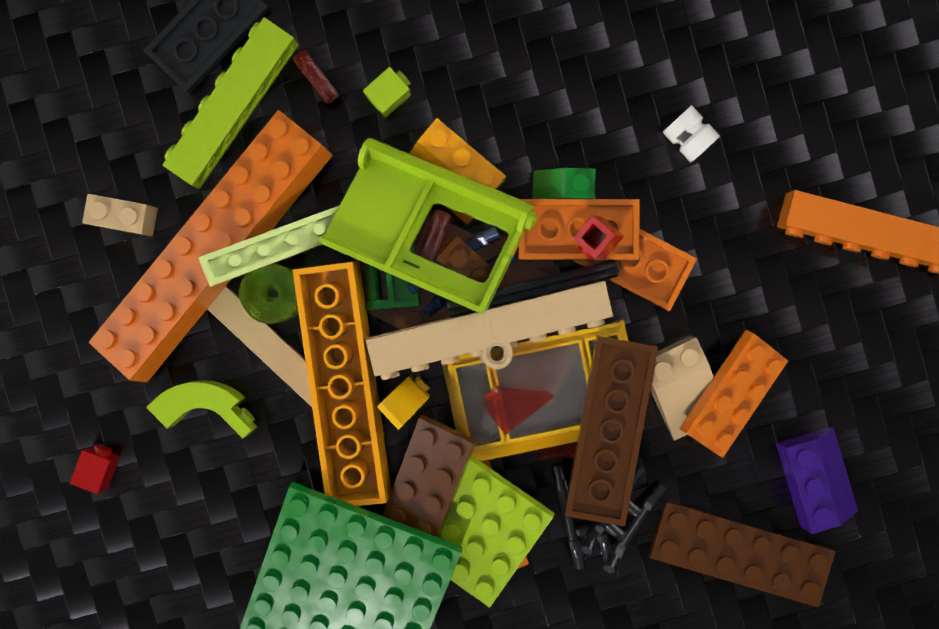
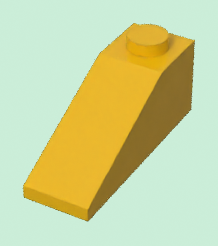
[377,374,430,430]

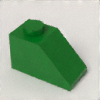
[532,168,596,199]

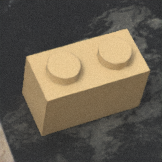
[82,194,158,237]

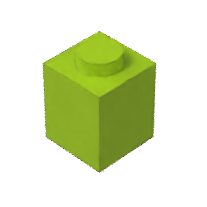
[363,67,411,118]

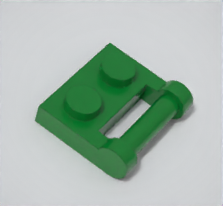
[365,246,420,310]

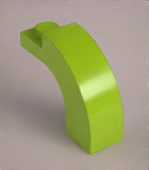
[146,380,257,439]

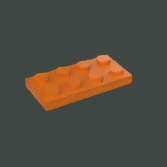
[518,199,640,260]
[570,229,697,311]
[679,330,788,458]

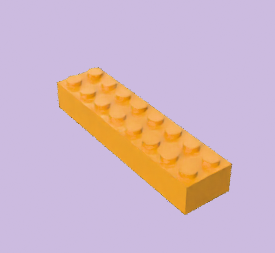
[292,261,392,506]

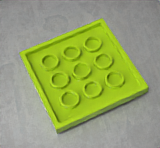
[439,455,555,608]

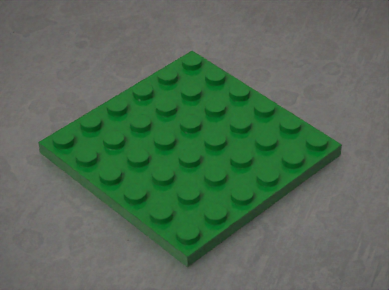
[240,482,463,629]

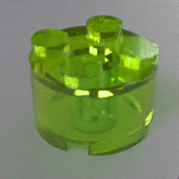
[239,263,299,324]

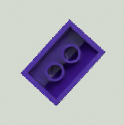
[776,427,858,534]

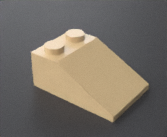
[650,336,714,441]

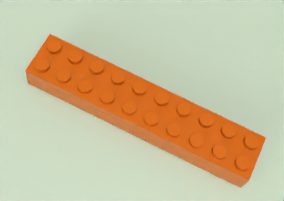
[89,110,333,383]

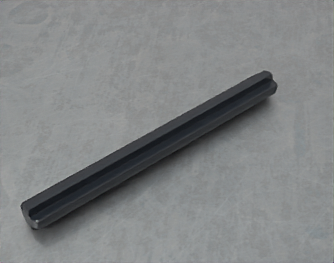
[446,260,619,318]

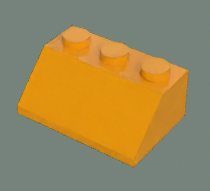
[409,118,506,225]

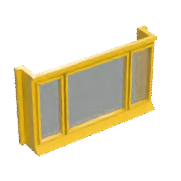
[442,320,645,461]

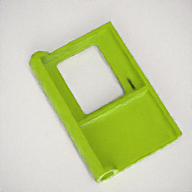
[317,138,538,315]

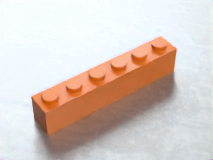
[777,190,939,274]

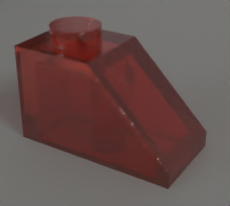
[482,385,554,435]

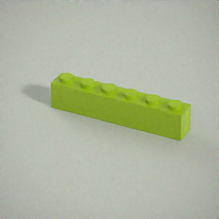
[163,17,298,189]

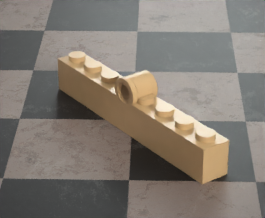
[365,281,613,380]

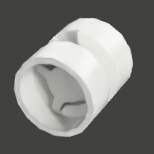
[663,105,720,163]

